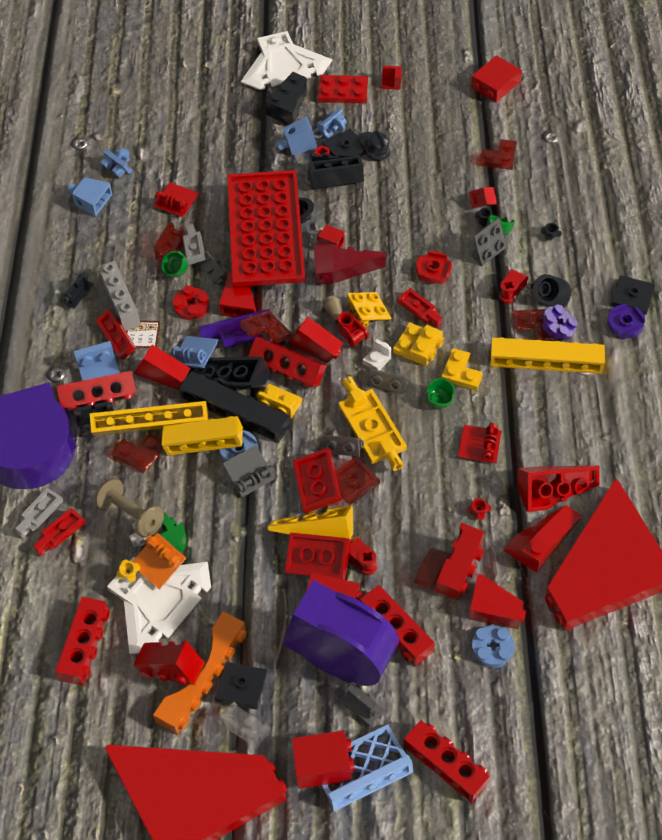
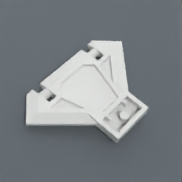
[241,31,332,90]
[107,557,211,654]

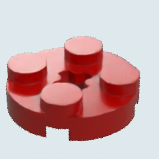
[416,251,452,284]
[173,285,209,320]

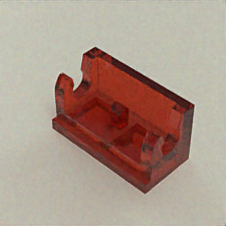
[153,222,185,261]

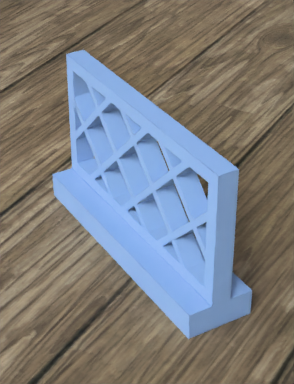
[321,724,413,811]

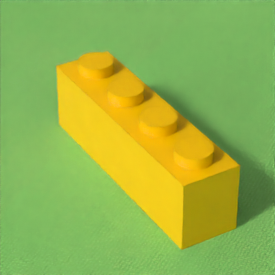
[162,416,243,456]

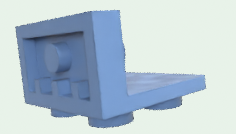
[74,341,120,391]

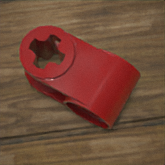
[499,269,528,303]
[338,312,369,347]
[348,537,377,575]

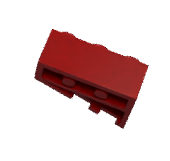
[436,522,485,601]
[133,641,205,685]

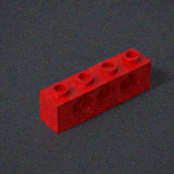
[248,337,327,388]
[56,371,136,411]
[360,585,435,667]
[55,597,110,686]
[403,720,490,803]

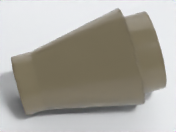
[323,295,342,324]

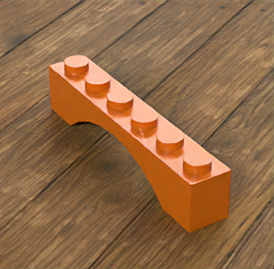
[153,611,247,735]

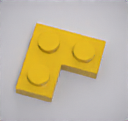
[441,348,483,391]

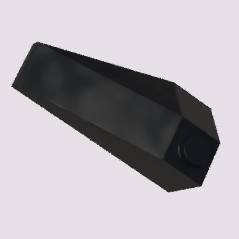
[192,357,271,388]

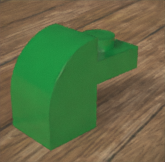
[160,512,187,553]

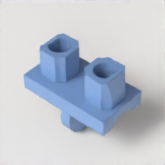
[316,108,347,139]
[100,148,132,178]

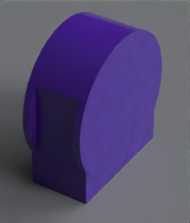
[0,382,75,489]
[282,580,399,686]

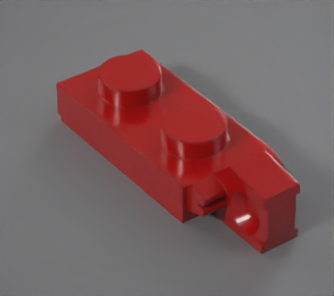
[397,288,442,328]
[33,508,86,556]

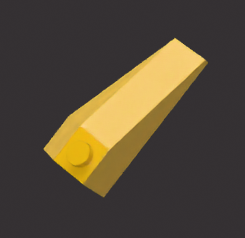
[268,505,353,539]

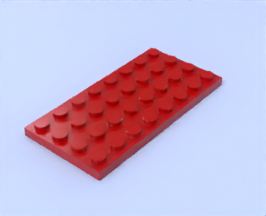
[227,170,305,287]

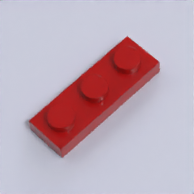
[96,308,136,360]

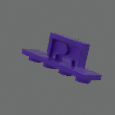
[199,309,273,347]

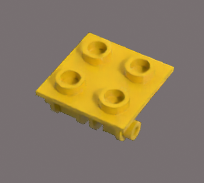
[347,292,392,327]

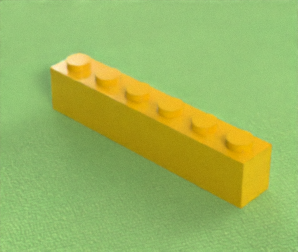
[490,337,605,374]
[90,401,208,436]

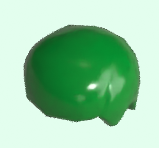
[487,215,515,236]
[161,251,188,278]
[426,378,455,409]

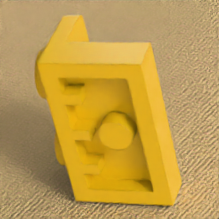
[257,384,302,418]

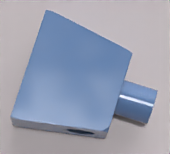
[276,116,317,155]
[68,178,112,217]

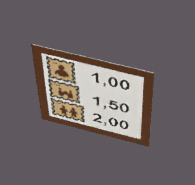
[126,320,161,348]

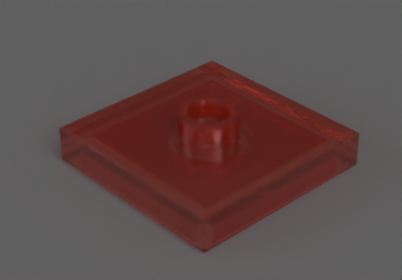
[336,456,380,506]

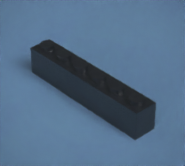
[179,371,290,443]

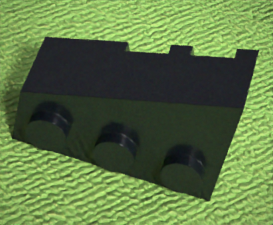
[265,72,307,125]
[307,152,364,189]

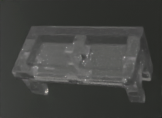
[221,702,271,748]

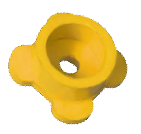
[116,560,140,582]

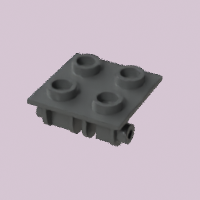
[472,218,507,266]
[222,445,275,497]

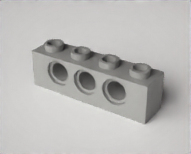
[98,261,141,331]

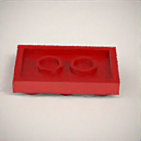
[318,75,368,104]
[293,448,342,513]
[284,532,351,580]

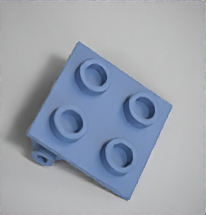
[170,336,218,369]

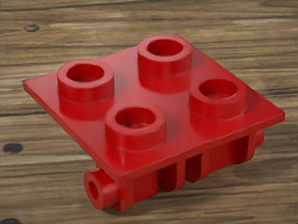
[153,182,200,217]
[458,423,502,464]

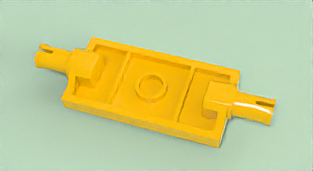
[338,376,407,471]

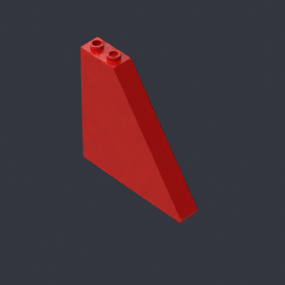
[545,479,662,631]
[105,745,288,840]

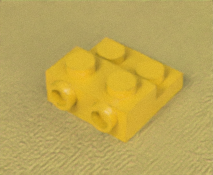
[393,322,444,366]

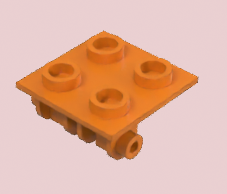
[132,533,186,590]

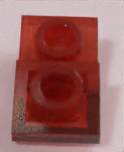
[414,548,450,589]

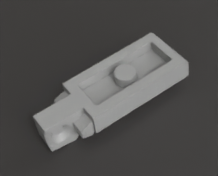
[183,224,206,265]
[15,488,63,538]

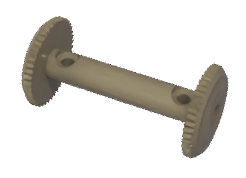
[95,478,164,538]

